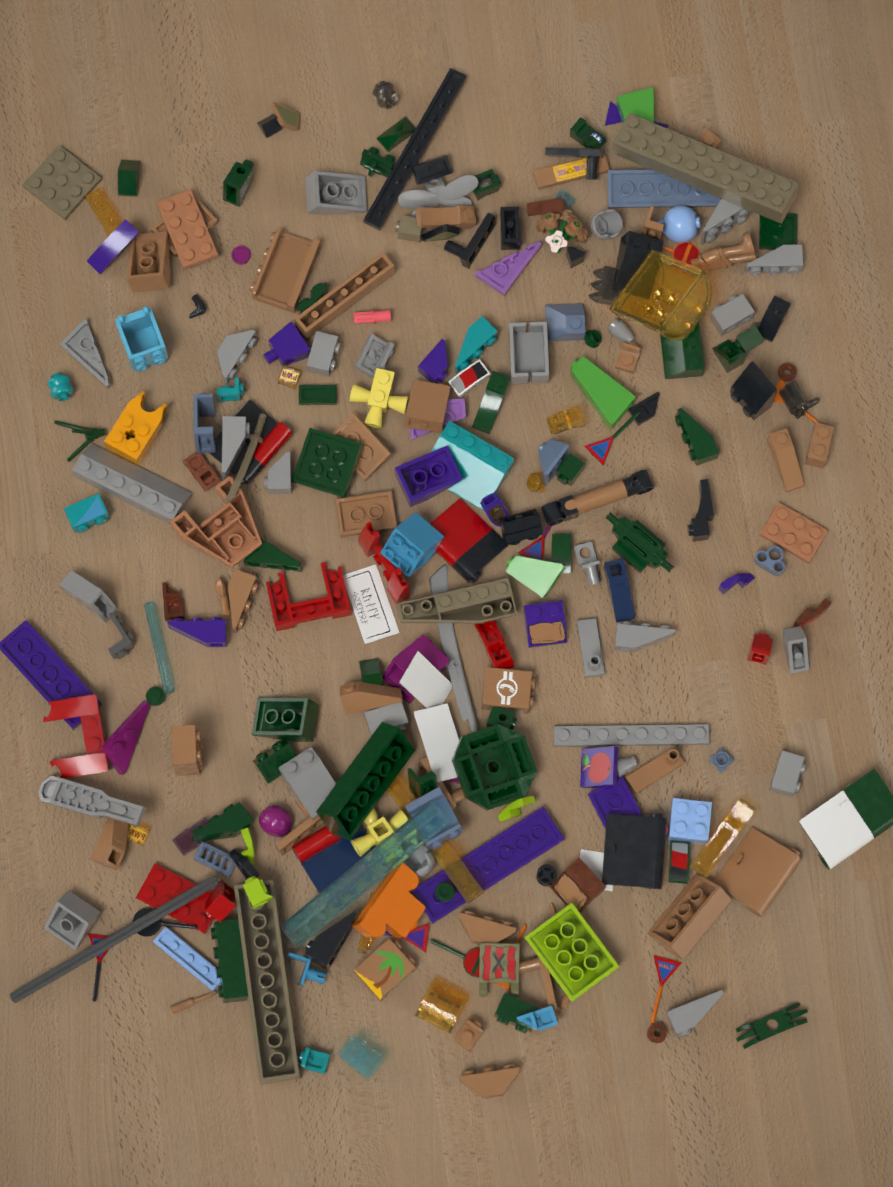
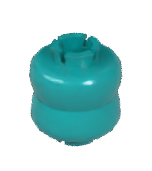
[47,372,74,401]

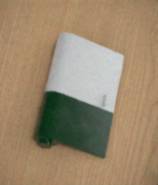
[798,768,893,870]

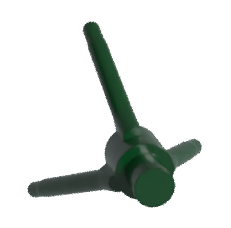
[54,421,105,462]

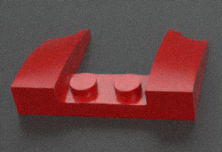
[358,521,410,604]
[266,563,351,631]
[43,694,109,779]

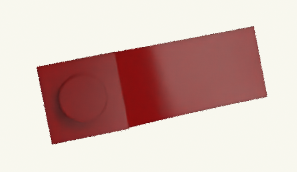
[474,621,514,669]

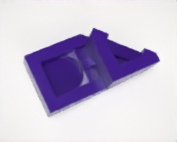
[718,573,755,595]

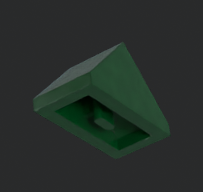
[118,160,140,197]
[712,340,746,373]
[359,658,382,685]

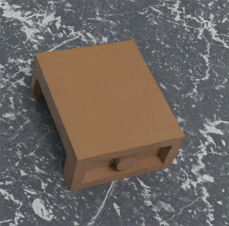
[405,379,451,433]

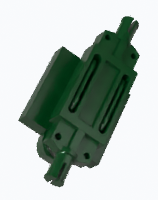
[606,512,674,574]

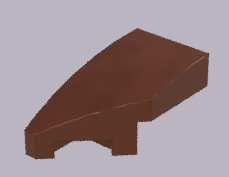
[162,582,184,621]

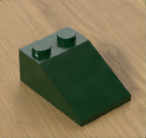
[252,698,319,742]

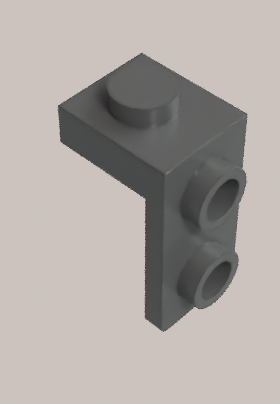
[108,612,134,659]

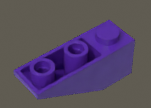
[168,617,227,647]

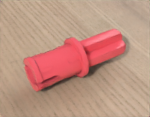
[353,309,391,324]

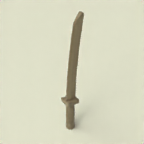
[225,413,267,504]

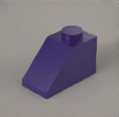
[418,339,448,383]

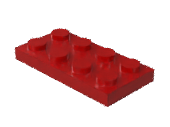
[136,863,213,935]

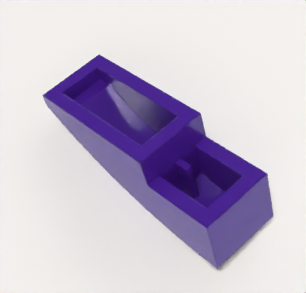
[87,219,139,274]

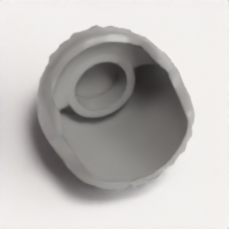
[590,209,624,240]
[402,844,435,878]

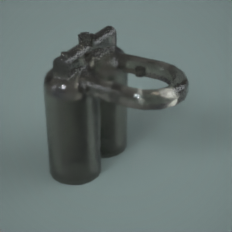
[778,380,820,419]

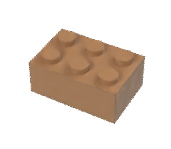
[171,725,204,776]

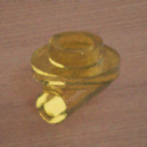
[527,472,544,493]

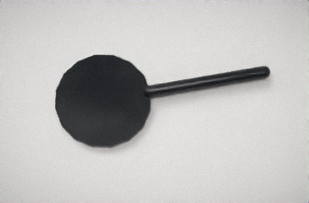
[133,908,197,937]

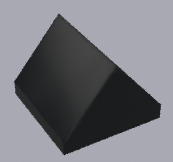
[257,114,282,138]
[566,247,585,268]

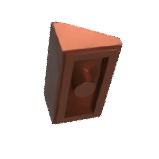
[527,198,567,216]

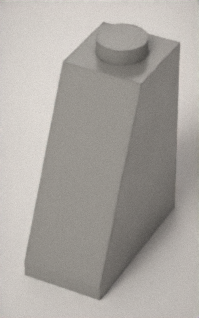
[59,570,118,623]

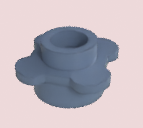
[710,749,733,772]

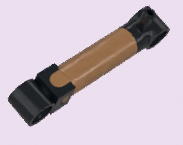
[541,470,654,526]

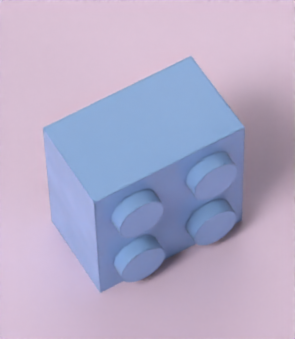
[668,798,712,845]

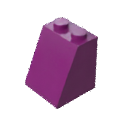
[382,634,450,704]

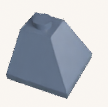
[545,304,585,341]
[538,439,569,486]

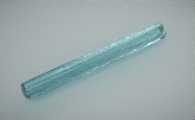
[144,602,175,694]

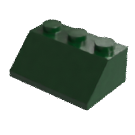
[659,316,704,379]

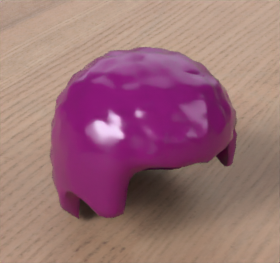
[259,805,293,837]

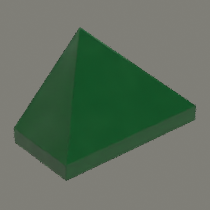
[377,117,416,152]

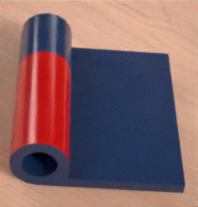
[291,826,382,897]

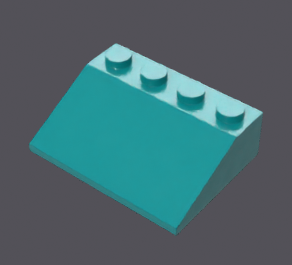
[431,421,514,512]

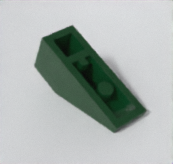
[244,538,302,572]

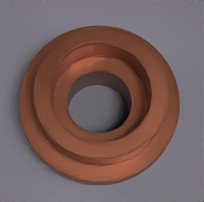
[778,363,797,382]
[647,1023,667,1043]

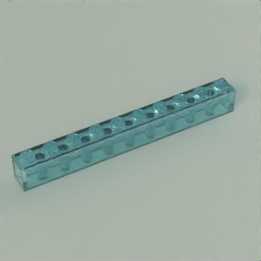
[280,800,450,948]

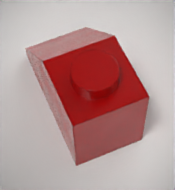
[747,633,773,665]
[205,879,236,922]

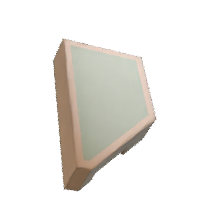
[269,102,299,131]

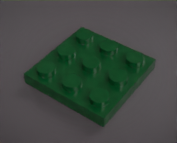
[291,428,363,498]

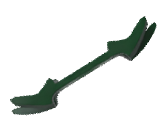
[736,1003,808,1049]

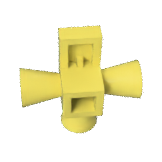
[349,368,409,429]
[351,808,411,865]

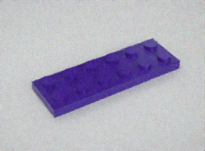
[0,620,102,730]

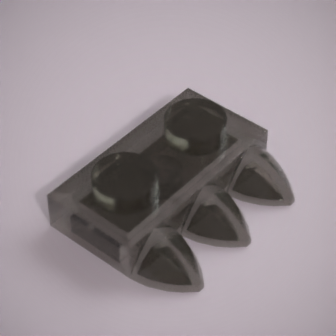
[588,266,619,306]

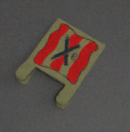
[479,942,520,997]

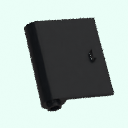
[602,813,666,889]

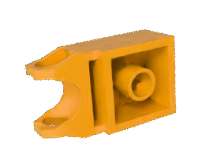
[104,391,168,466]

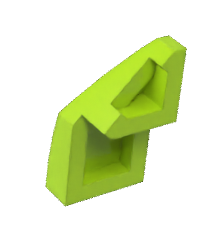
[498,795,536,822]
[240,827,254,866]

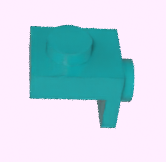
[298,1047,330,1075]

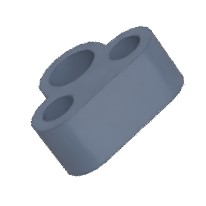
[754,546,785,576]

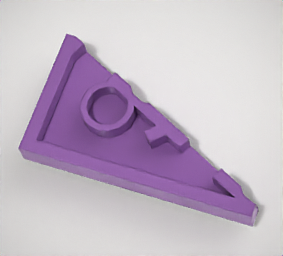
[475,242,542,296]

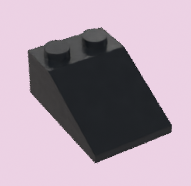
[612,231,664,299]
[730,361,777,420]
[305,912,357,971]

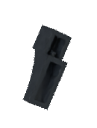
[687,479,714,542]

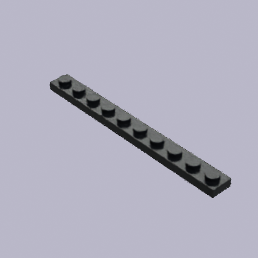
[363,68,467,231]

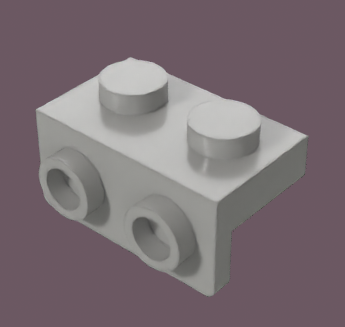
[354,334,394,378]

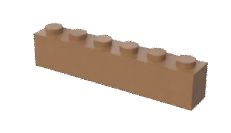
[294,252,394,340]

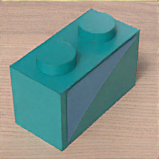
[64,493,110,533]

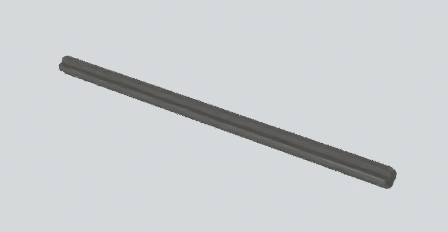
[10,876,219,1003]

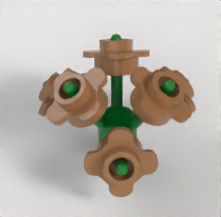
[536,208,588,253]

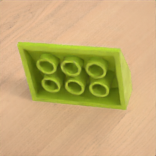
[524,903,619,1002]

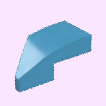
[517,1006,558,1031]

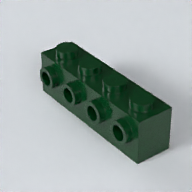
[210,919,248,1003]

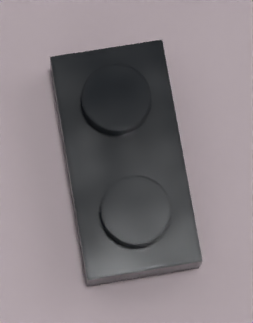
[411,155,452,185]

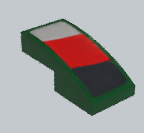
[668,841,690,884]

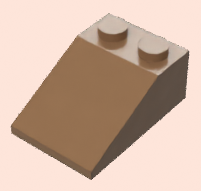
[127,231,171,293]

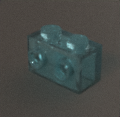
[337,1035,384,1081]

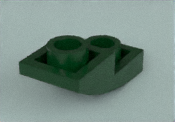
[297,282,329,315]
[552,533,572,573]

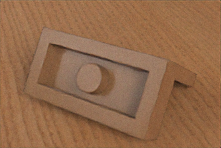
[642,206,664,240]

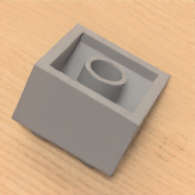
[44,890,101,950]

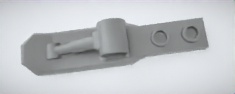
[38,776,146,827]

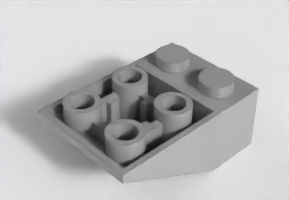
[700,199,749,245]

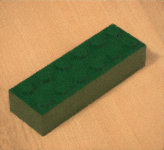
[316,722,415,841]

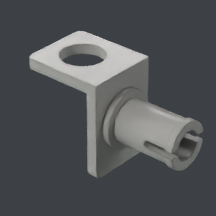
[574,542,601,585]

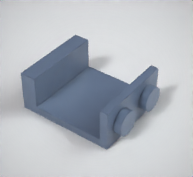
[194,393,216,453]
[405,787,464,850]

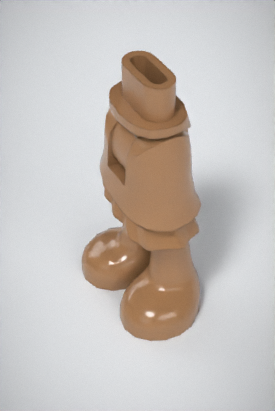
[691,232,756,272]

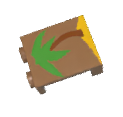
[354,939,416,1002]

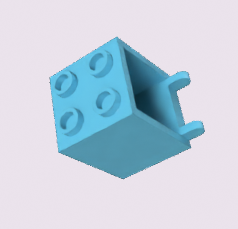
[115,306,168,372]

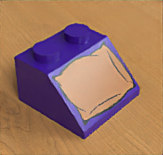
[523,600,567,648]

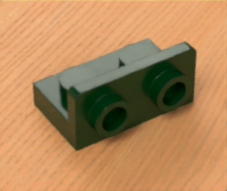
[253,740,296,784]

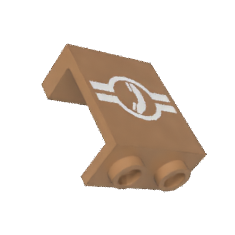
[481,667,535,714]

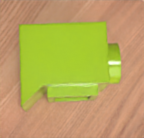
[243,876,274,909]

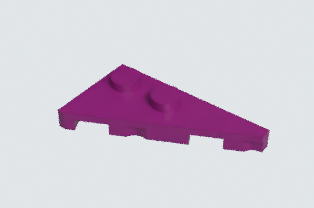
[101,701,150,775]

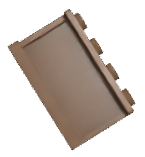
[250,227,321,313]

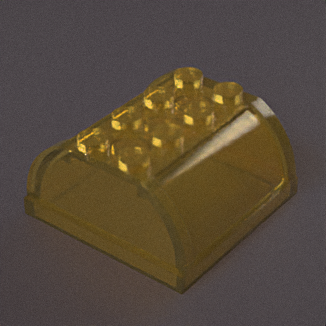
[609,249,712,341]

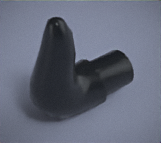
[189,294,206,319]

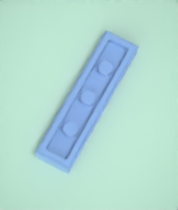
[153,926,221,992]

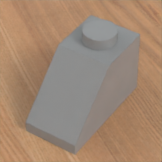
[264,452,291,494]
[782,626,809,674]

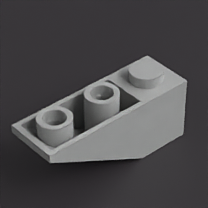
[745,245,803,275]
[614,622,675,652]

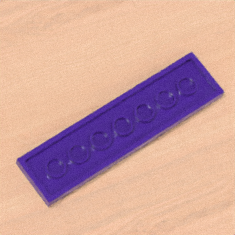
[411,807,565,924]

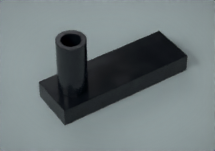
[545,147,603,180]
[444,213,497,269]

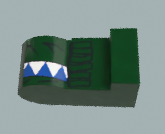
[570,117,606,149]

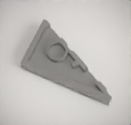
[60,319,111,389]

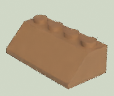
[647,873,732,960]

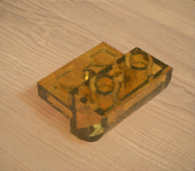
[415,978,470,1034]

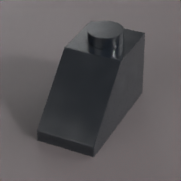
[758,295,791,342]

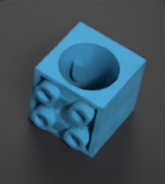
[380,512,444,577]

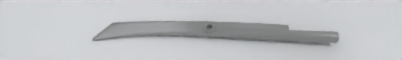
[429,564,479,733]

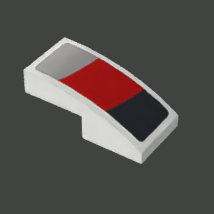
[448,359,491,397]

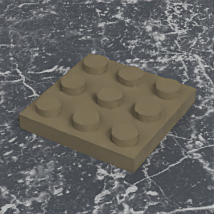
[23,145,102,220]

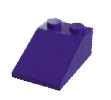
[395,446,463,507]

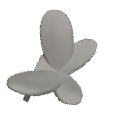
[398,175,478,217]

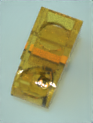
[546,406,585,434]

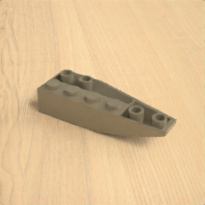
[396,578,517,624]

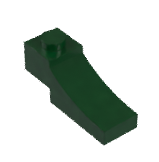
[472,371,511,435]

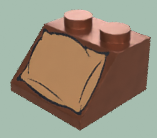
[550,857,606,913]

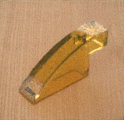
[690,798,756,878]

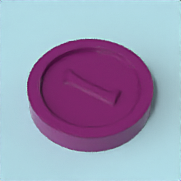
[231,246,250,265]

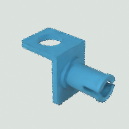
[286,953,327,986]

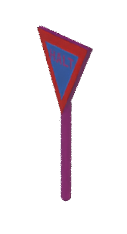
[518,526,552,560]

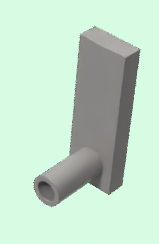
[577,618,605,678]

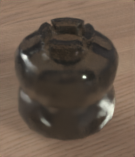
[372,81,399,109]

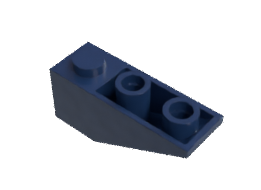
[603,559,635,623]

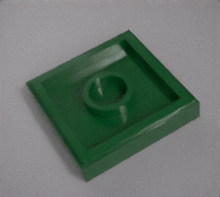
[759,213,797,250]

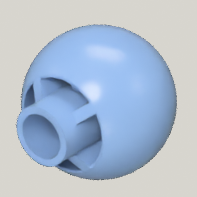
[658,206,701,243]

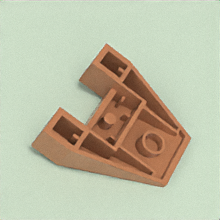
[170,476,262,568]

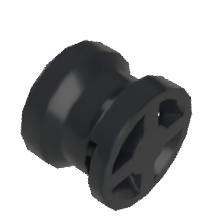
[536,865,556,886]

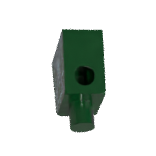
[223,159,254,207]

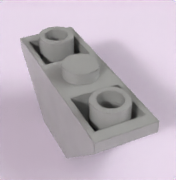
[217,330,257,384]

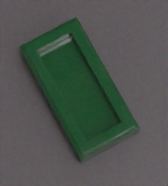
[299,385,337,405]

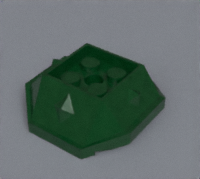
[452,724,537,811]

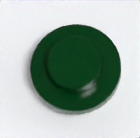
[584,330,602,348]
[146,687,165,706]
[435,882,455,902]

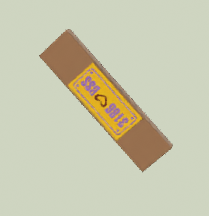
[533,153,610,190]

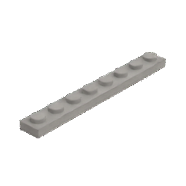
[553,724,709,747]

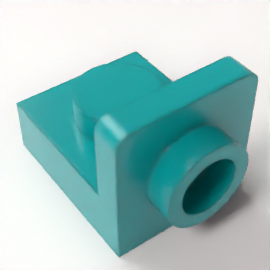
[217,377,244,402]

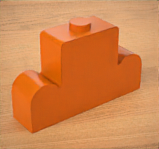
[351,862,425,938]

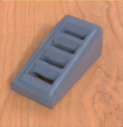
[194,841,236,877]

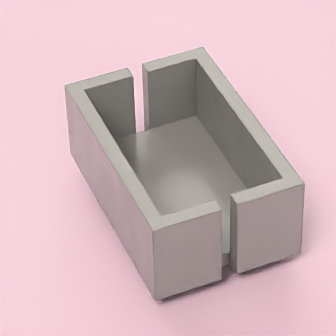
[509,322,549,384]

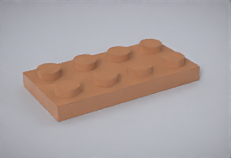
[156,189,218,270]

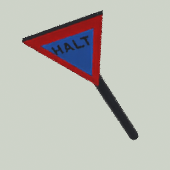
[88,934,109,1002]

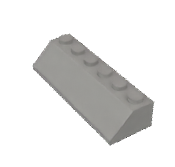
[72,444,192,524]

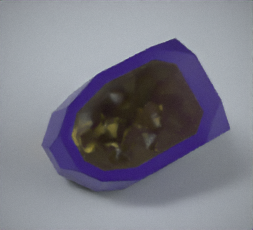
[480,493,509,527]

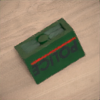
[407,767,438,799]

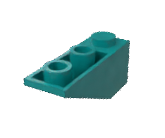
[455,316,498,374]

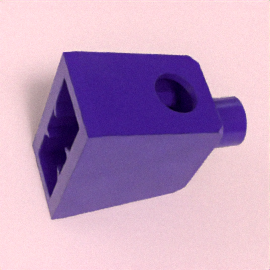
[263,321,310,367]

